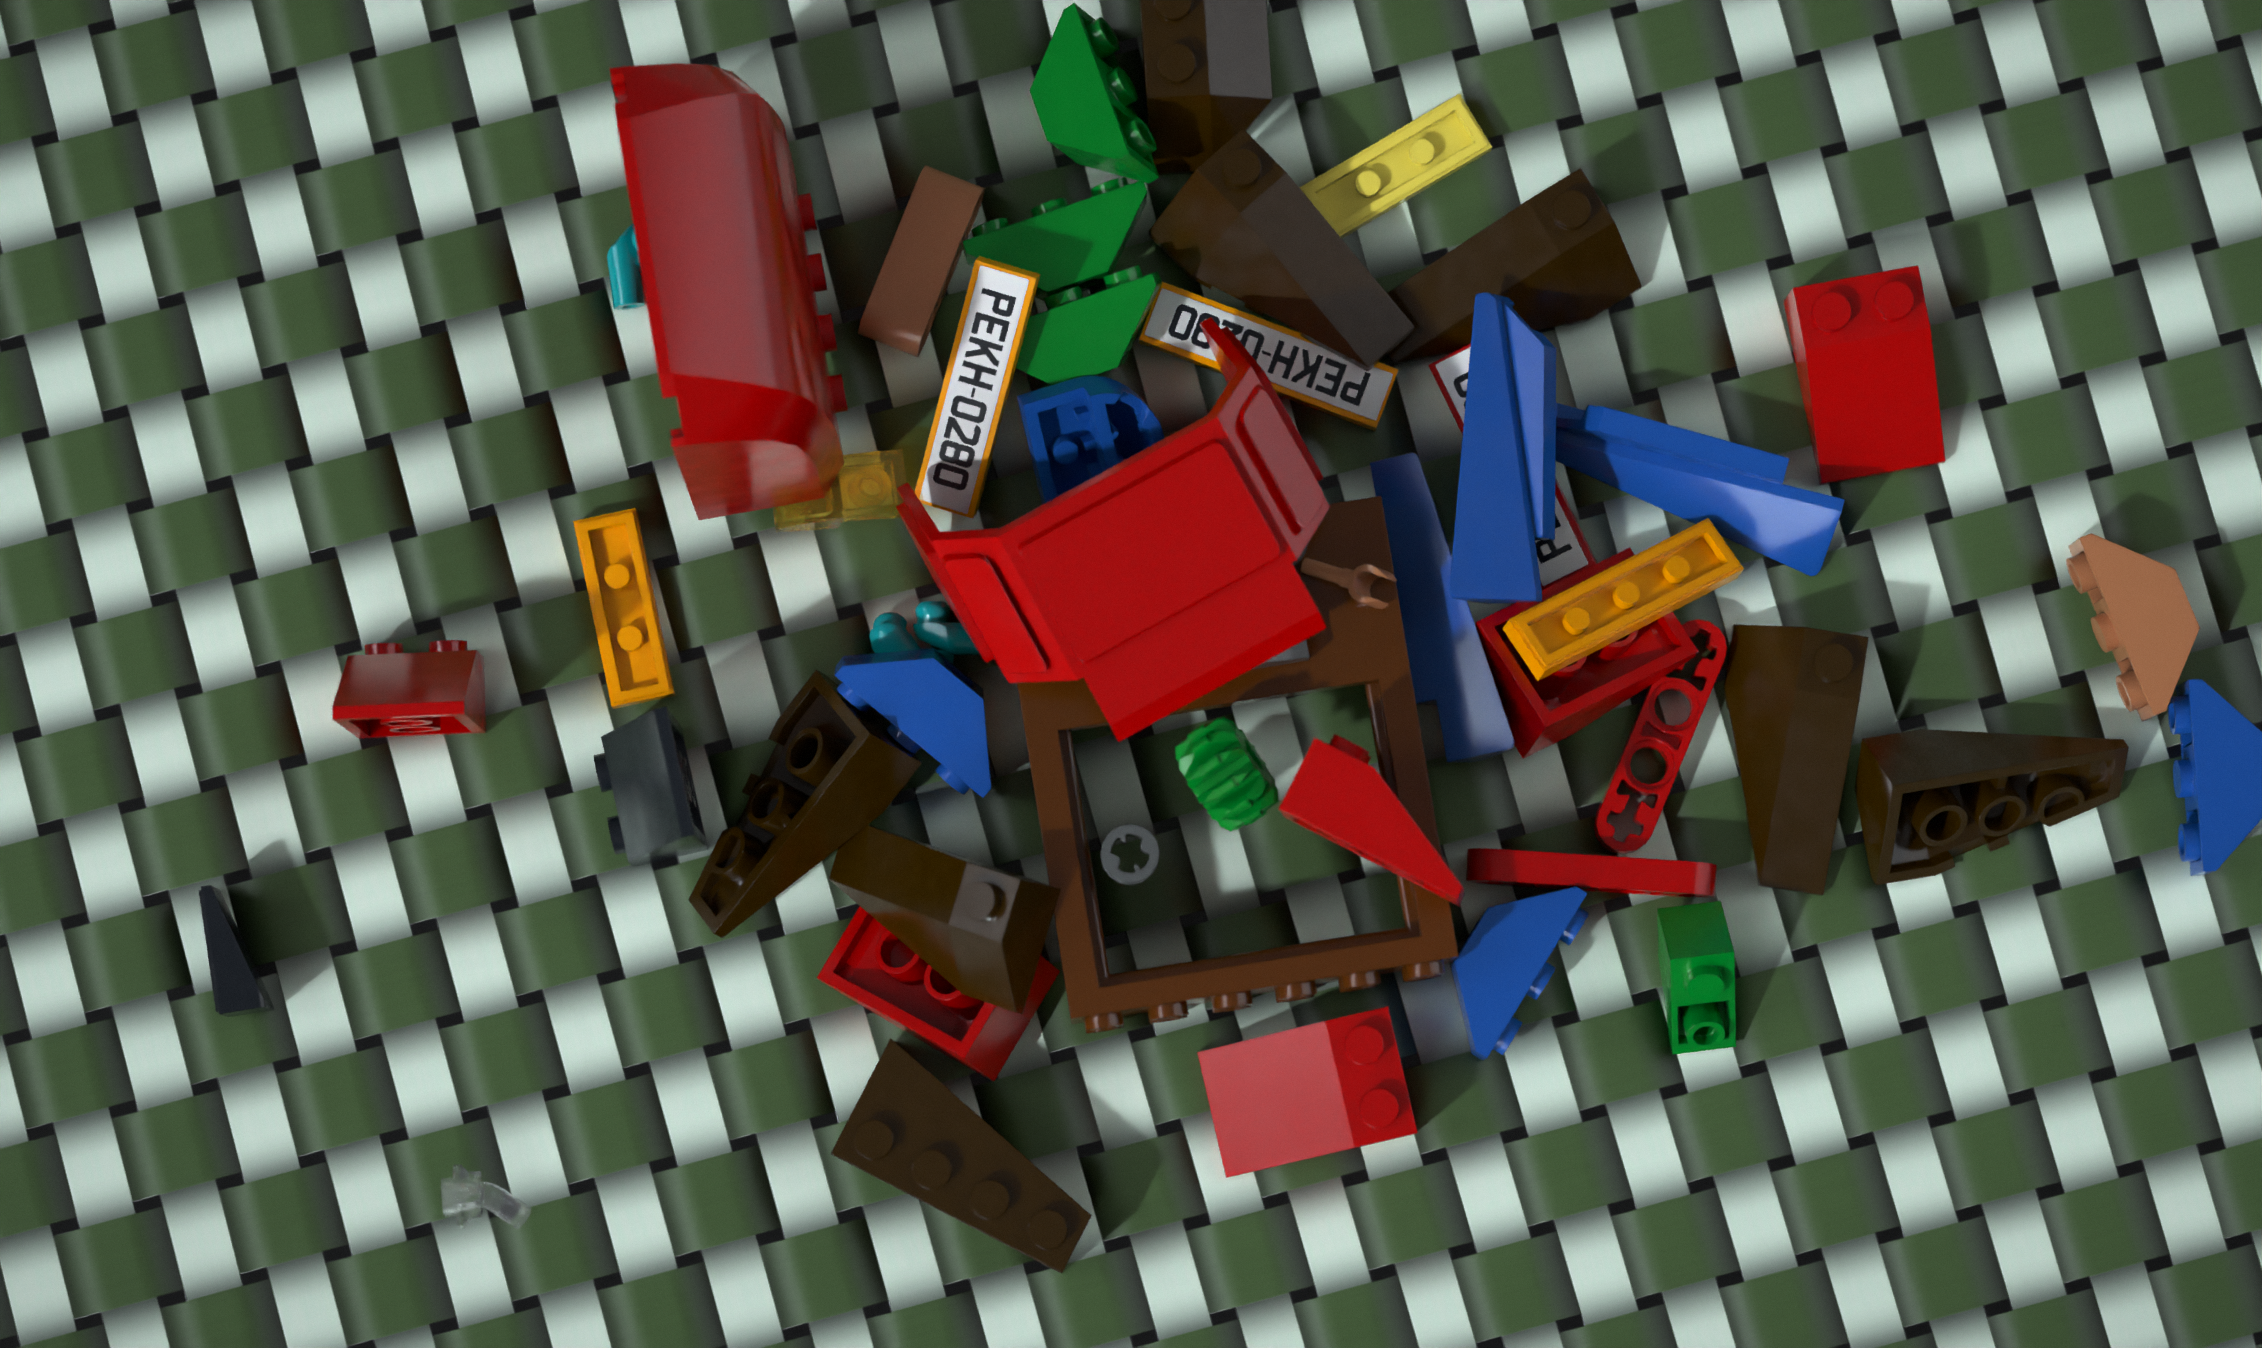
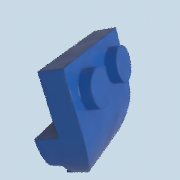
[1017,375,1164,505]

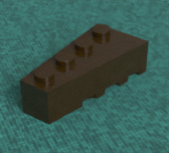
[831,1038,1092,1274]

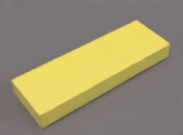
[1299,94,1492,239]

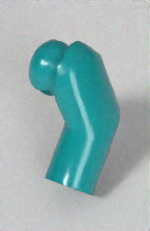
[607,224,645,310]
[912,601,980,655]

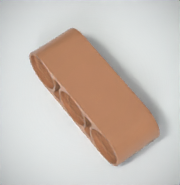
[858,165,985,357]

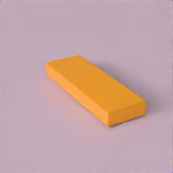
[573,508,676,709]

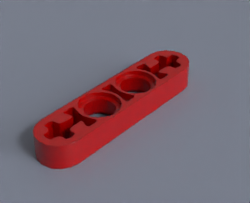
[1594,619,1727,854]
[1466,848,1717,898]

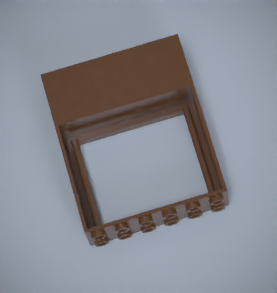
[1017,496,1458,1034]

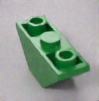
[1029,3,1160,184]
[962,177,1147,301]
[1016,265,1162,385]

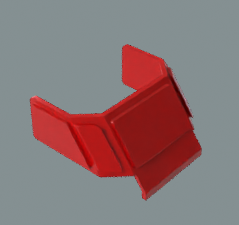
[895,317,1330,742]

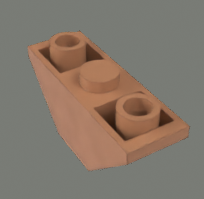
[2066,533,2200,722]

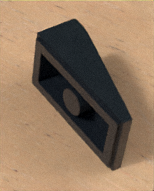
[199,885,274,1017]

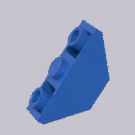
[834,648,991,798]
[2168,679,2262,876]
[1450,886,1589,1061]

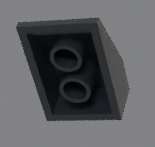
[594,707,709,867]

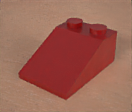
[1783,265,1945,485]
[1475,548,1699,759]
[332,640,486,739]
[1278,734,1465,906]
[817,906,1060,1082]
[1197,1006,1418,1178]

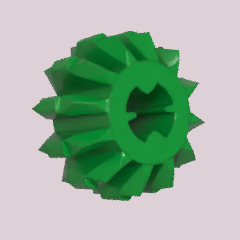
[1175,717,1279,831]

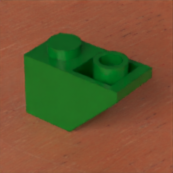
[1657,901,1736,1055]

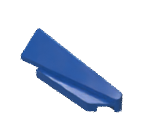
[1449,292,1556,604]
[1556,402,1845,576]
[1370,453,1514,763]

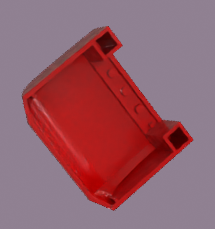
[610,63,848,520]

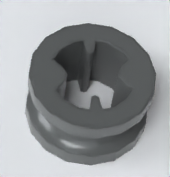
[1101,824,1160,885]

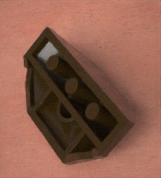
[1139,0,1273,175]

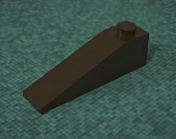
[1148,129,1415,371]
[1723,624,1869,896]

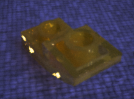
[773,449,907,533]

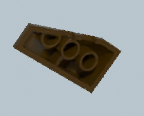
[1387,168,1642,366]
[688,669,922,938]
[1854,729,2129,885]
[829,824,1061,1014]

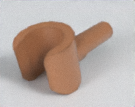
[1301,557,1396,609]

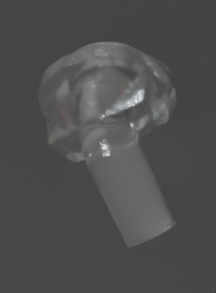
[441,1164,531,1229]

